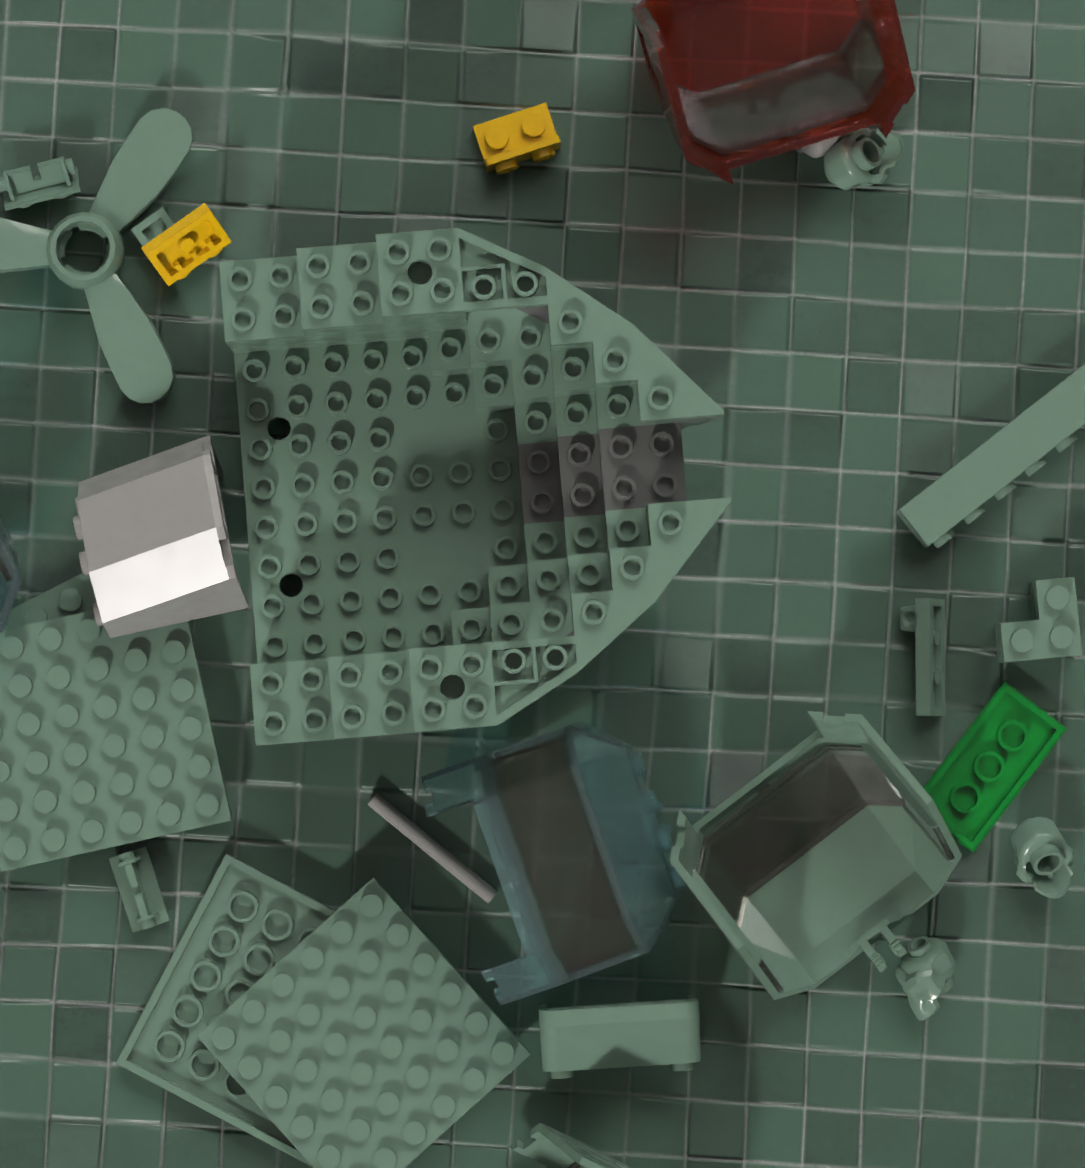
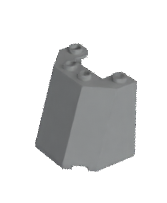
[73,436,248,638]

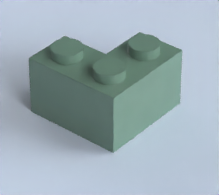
[994,577,1083,663]

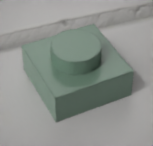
[131,207,174,246]

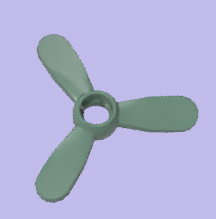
[0,108,193,404]

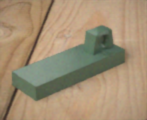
[900,598,946,716]

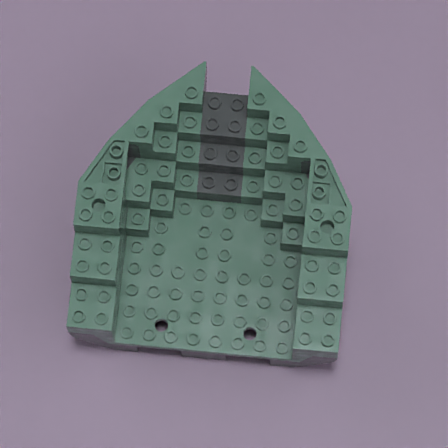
[219,228,731,746]

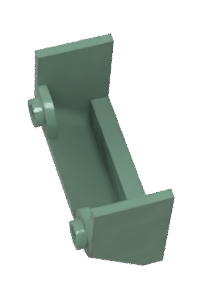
[538,993,701,1079]

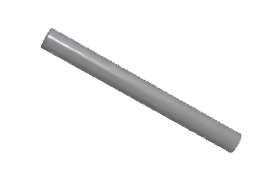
[368,793,498,903]

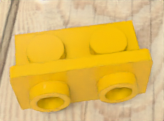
[473,102,561,175]
[141,203,232,286]

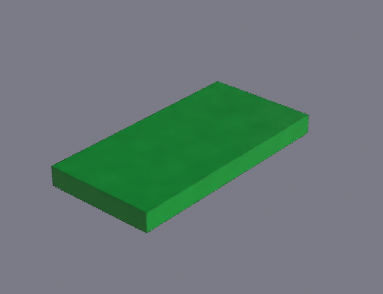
[923,681,1067,852]

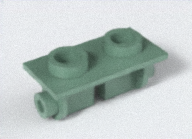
[0,156,81,211]
[109,846,170,933]

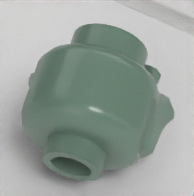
[824,127,904,191]
[1011,817,1074,899]
[896,936,956,1021]

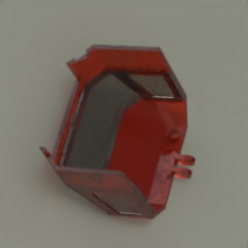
[631,0,915,185]

